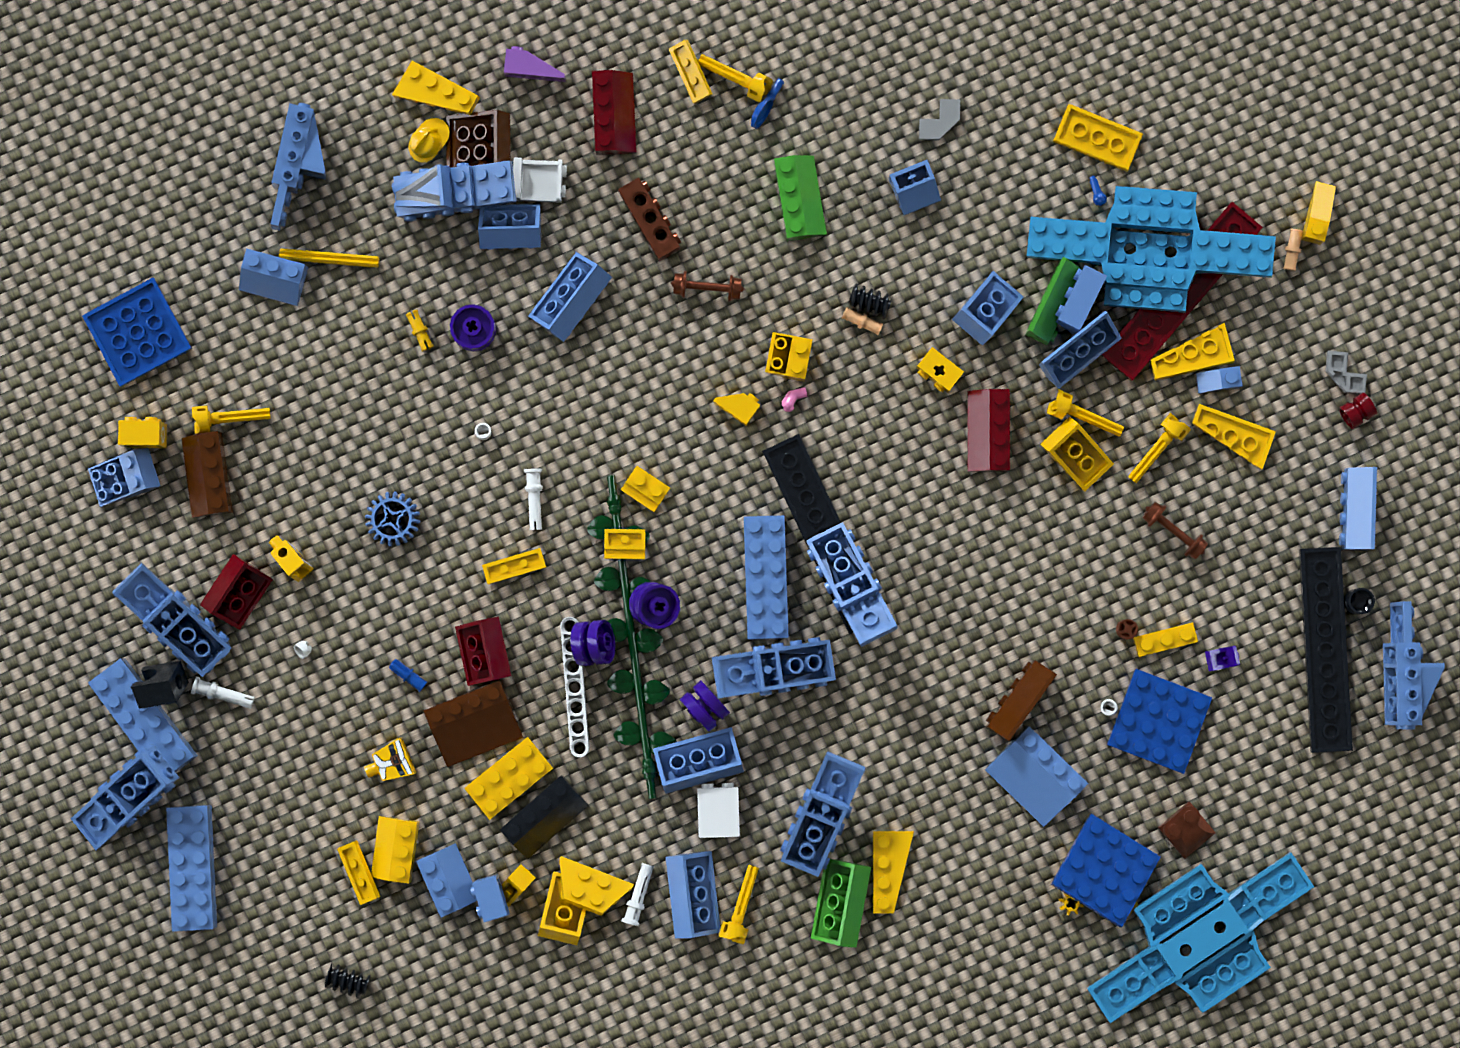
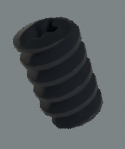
[848,283,892,319]
[325,964,371,999]

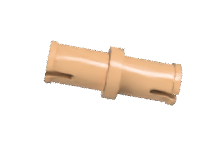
[1283,229,1303,271]
[841,307,883,335]

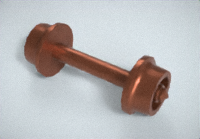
[670,271,745,302]
[1142,501,1208,560]

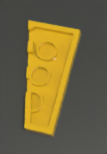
[1150,323,1235,381]
[873,831,914,913]

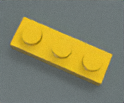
[669,40,713,103]
[482,548,547,585]
[1133,622,1198,657]
[337,840,380,905]

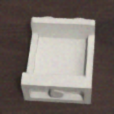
[513,157,567,203]
[697,783,740,838]

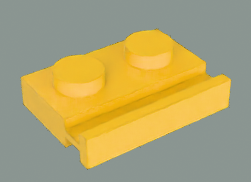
[621,466,671,512]
[604,529,645,559]

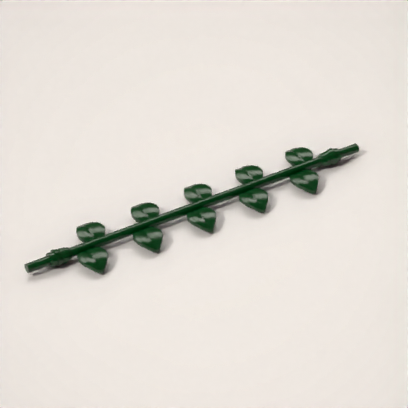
[587,475,677,799]

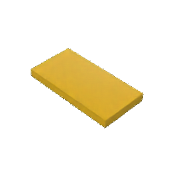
[1053,104,1143,172]

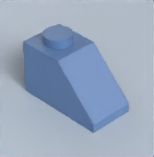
[1196,366,1242,394]

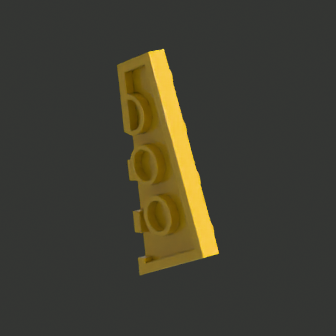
[392,61,480,115]
[1192,404,1276,470]

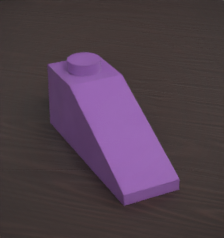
[504,46,566,82]

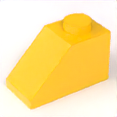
[713,393,760,426]
[502,864,536,907]

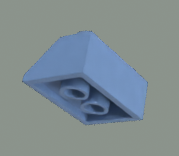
[478,204,541,250]
[239,248,308,306]
[1055,265,1107,335]
[416,843,477,918]

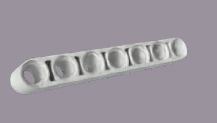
[560,617,590,757]

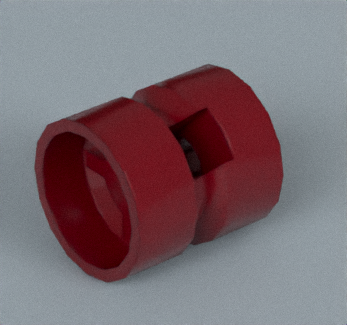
[1339,392,1378,430]

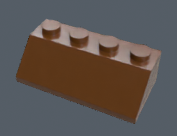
[181,431,233,518]
[986,660,1057,741]

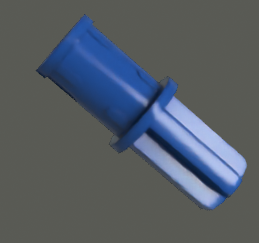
[389,659,427,692]

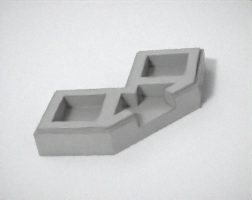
[919,99,960,140]
[1325,351,1367,395]

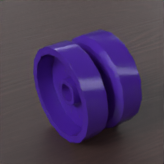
[450,304,497,352]
[629,582,680,629]
[570,620,616,666]
[680,680,730,732]

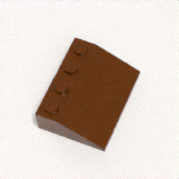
[446,110,510,168]
[423,681,523,767]

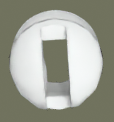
[475,423,492,440]
[294,641,312,659]
[1101,699,1118,716]

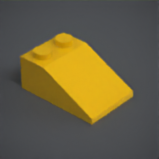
[1040,416,1114,492]
[538,871,586,945]

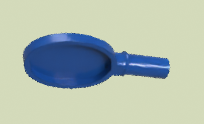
[751,78,784,129]

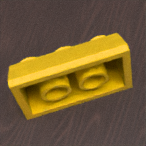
[371,816,420,884]

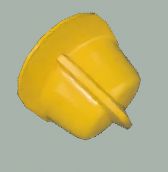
[408,118,450,163]

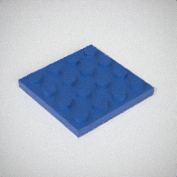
[82,277,192,387]
[1107,669,1212,774]
[1051,814,1160,927]

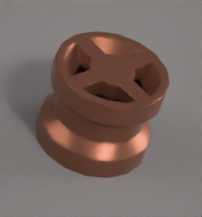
[1116,619,1138,640]

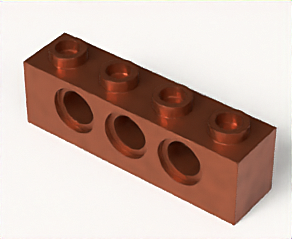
[618,177,681,262]

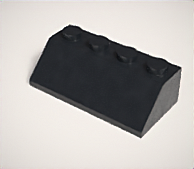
[500,775,589,859]

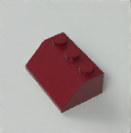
[200,554,273,630]
[455,617,512,686]

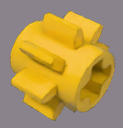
[1058,892,1084,916]

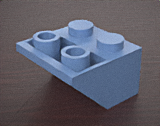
[888,160,941,216]
[470,874,510,922]

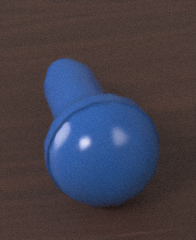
[1089,176,1107,206]

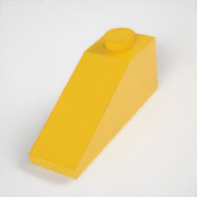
[1301,181,1336,245]

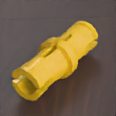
[406,310,434,352]

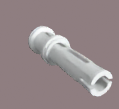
[524,469,543,530]
[191,676,255,709]
[621,863,654,926]

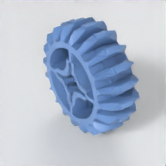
[365,492,420,547]

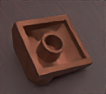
[1158,802,1216,859]

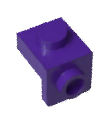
[1205,646,1240,672]

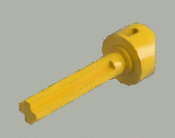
[698,54,773,102]
[1047,389,1124,437]
[192,405,271,434]
[1128,413,1191,483]
[718,865,759,944]

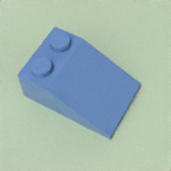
[952,271,1023,346]

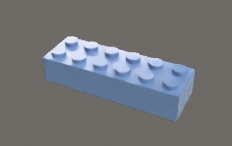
[744,515,788,640]
[88,658,198,773]
[166,805,217,931]

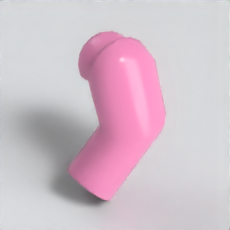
[782,387,807,412]

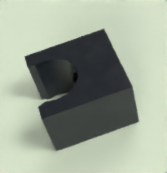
[131,661,189,709]

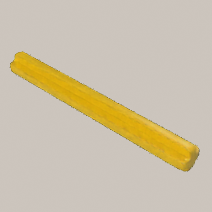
[279,249,379,268]

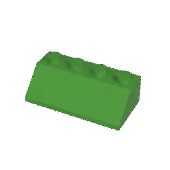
[774,155,827,242]
[1025,257,1082,345]
[811,859,871,948]

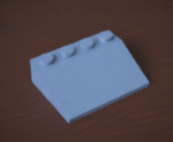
[985,726,1088,827]

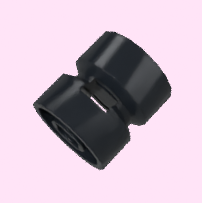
[1344,588,1375,615]

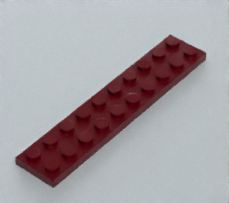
[1101,202,1263,381]

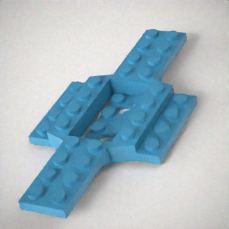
[1026,186,1276,313]
[1087,852,1314,1023]

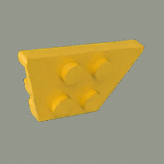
[559,856,634,916]

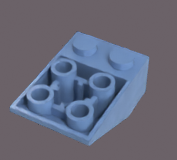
[88,448,160,507]

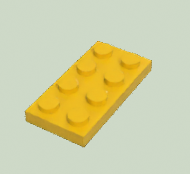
[464,737,553,820]

